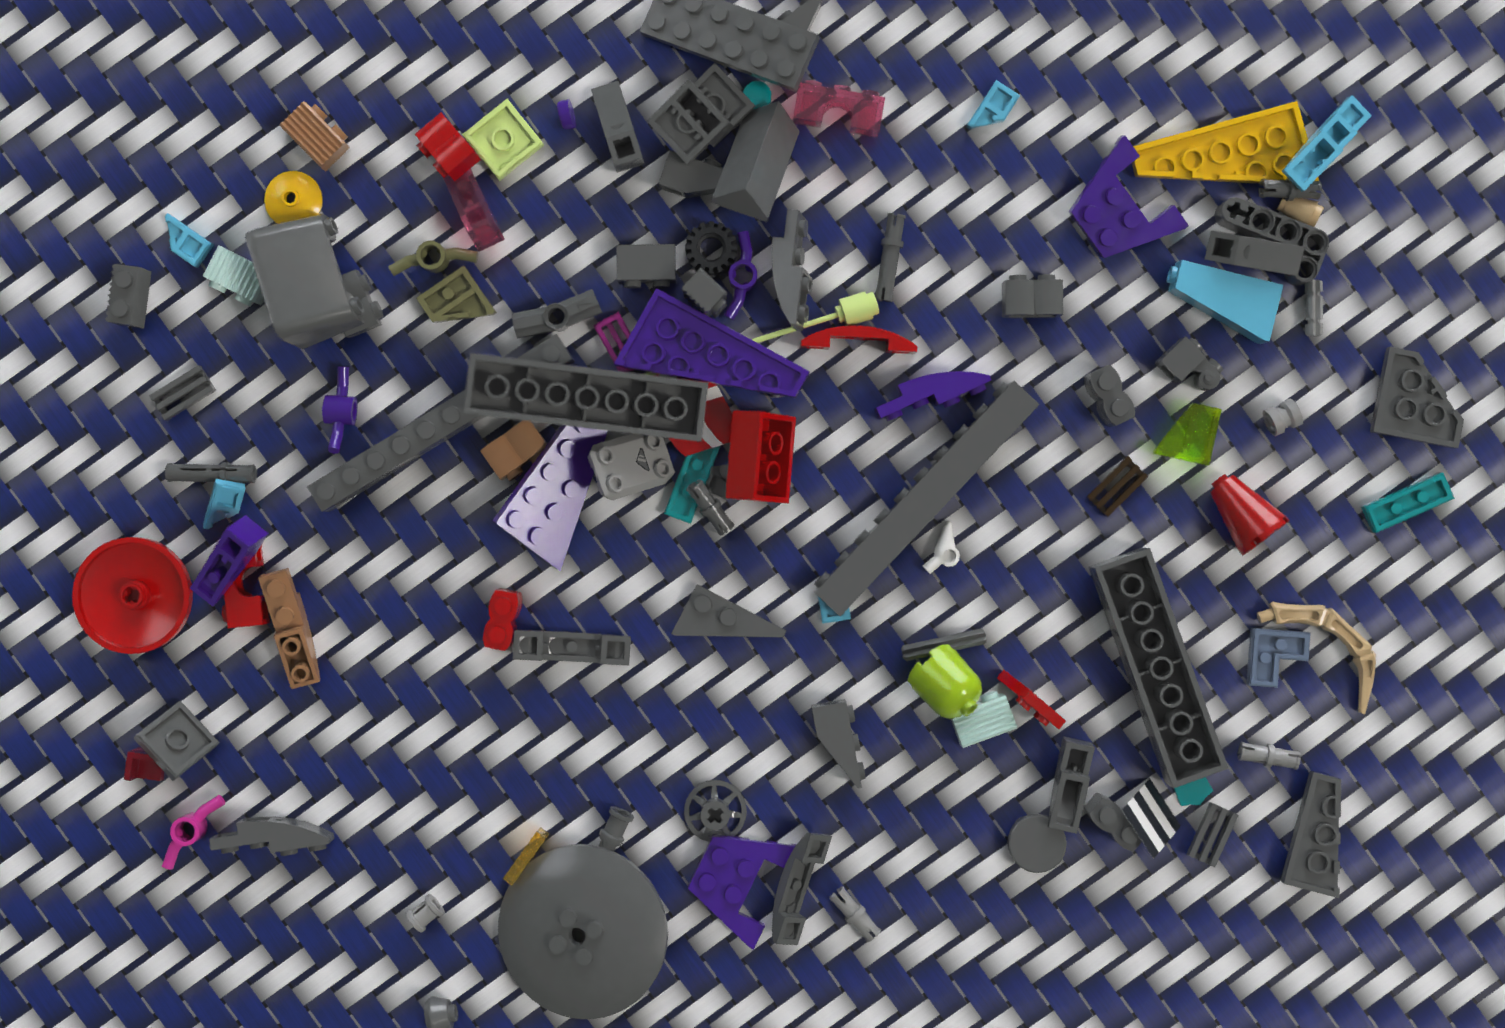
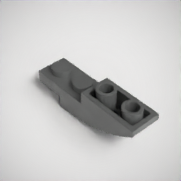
[771,209,813,331]
[209,816,335,856]

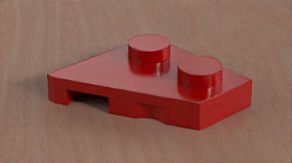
[997,670,1066,729]

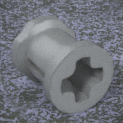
[406,894,445,933]

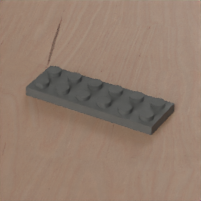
[639,0,820,92]

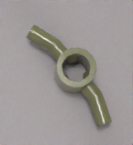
[388,241,478,276]

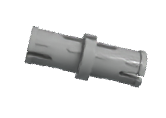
[1238,742,1301,770]
[829,886,881,942]

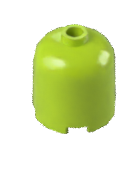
[907,644,982,719]

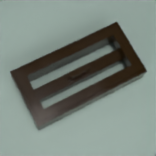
[1086,456,1149,517]

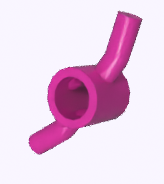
[162,795,225,870]

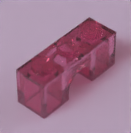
[793,80,885,137]

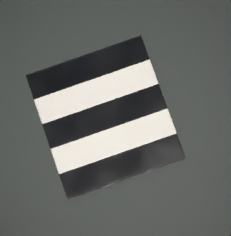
[1122,778,1181,859]

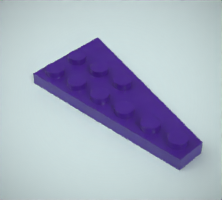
[614,288,810,398]

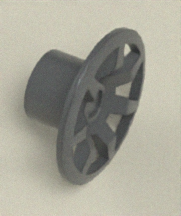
[684,780,747,842]

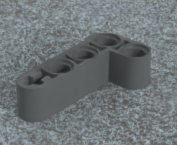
[1214,197,1329,286]

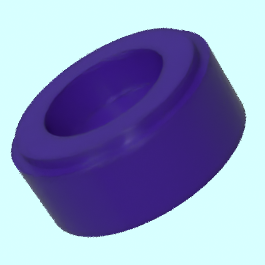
[557,99,576,130]

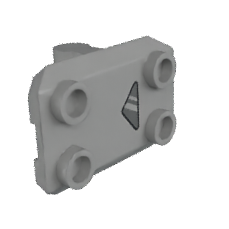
[588,433,675,500]

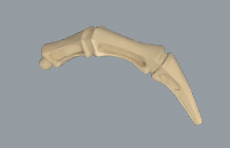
[1257,602,1376,714]

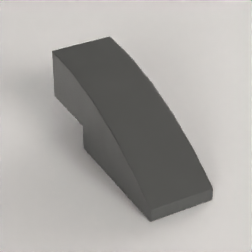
[1048,736,1095,834]

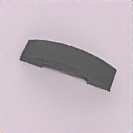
[513,630,631,666]
[772,832,832,945]

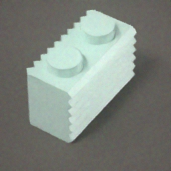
[203,245,264,306]
[951,691,1017,748]

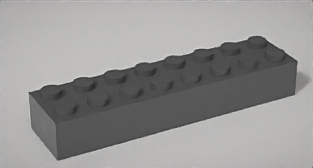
[463,353,708,442]
[1088,547,1229,788]

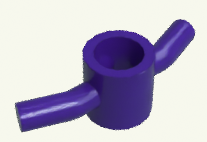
[724,231,757,321]
[322,366,358,454]

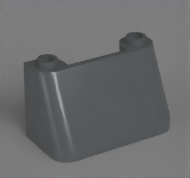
[245,214,365,350]

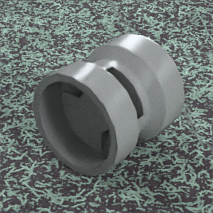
[1262,398,1303,436]

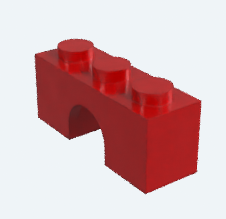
[222,545,270,628]

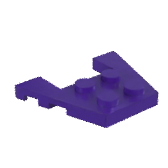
[1068,135,1189,258]
[688,834,797,950]

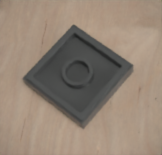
[133,701,220,781]

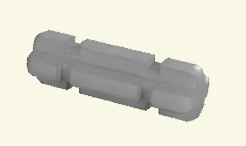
[1305,280,1323,337]

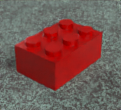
[726,410,796,504]

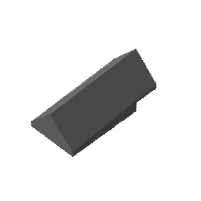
[711,101,800,222]

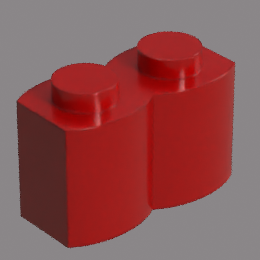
[415,112,481,182]
[483,588,522,651]

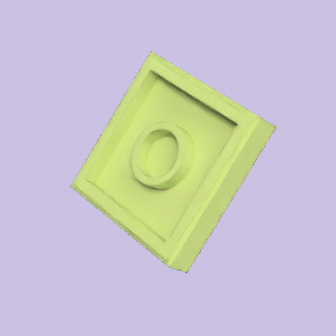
[462,99,544,181]

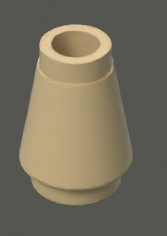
[1277,198,1324,227]

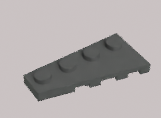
[1281,771,1341,899]

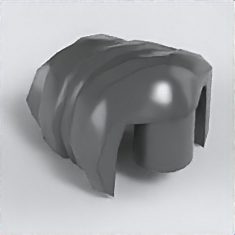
[706,464,728,500]

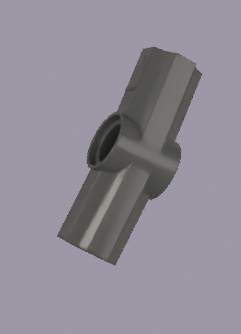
[512,289,602,339]

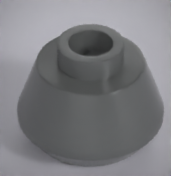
[424,996,458,1028]

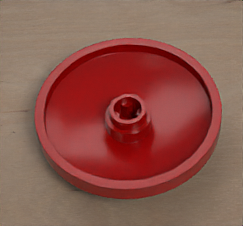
[72,537,193,654]

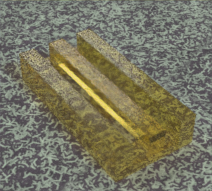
[503,827,550,885]

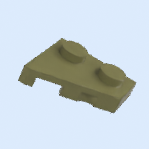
[416,266,497,323]

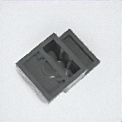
[647,63,756,165]

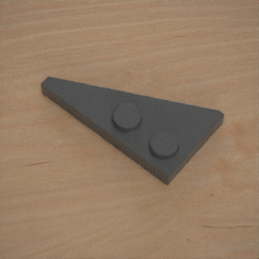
[671,584,786,637]

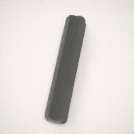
[901,629,986,661]

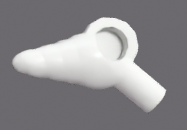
[923,520,960,574]

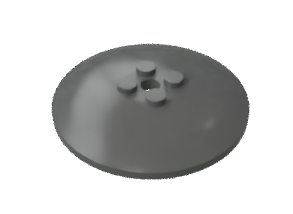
[498,844,668,1019]

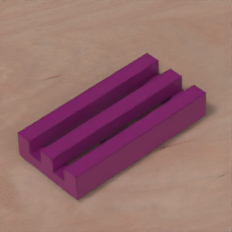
[593,312,634,373]

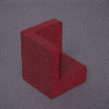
[124,747,165,781]

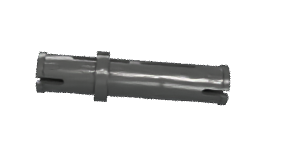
[875,213,906,302]
[165,462,257,483]

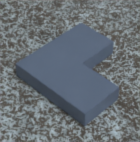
[1246,628,1311,688]

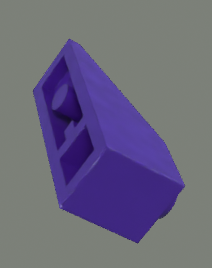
[190,515,268,606]

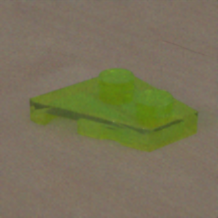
[1153,403,1222,466]

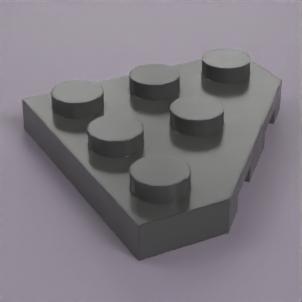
[1370,347,1464,449]

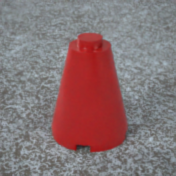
[1210,474,1290,556]

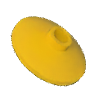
[264,171,323,224]

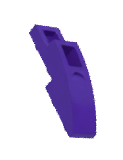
[874,371,991,422]

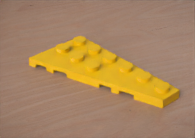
[1132,101,1319,183]

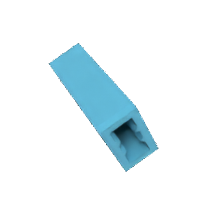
[1167,260,1284,344]

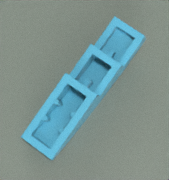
[1282,95,1372,192]

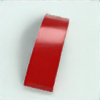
[800,325,918,354]

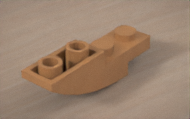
[258,568,320,689]

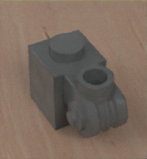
[1155,336,1223,391]

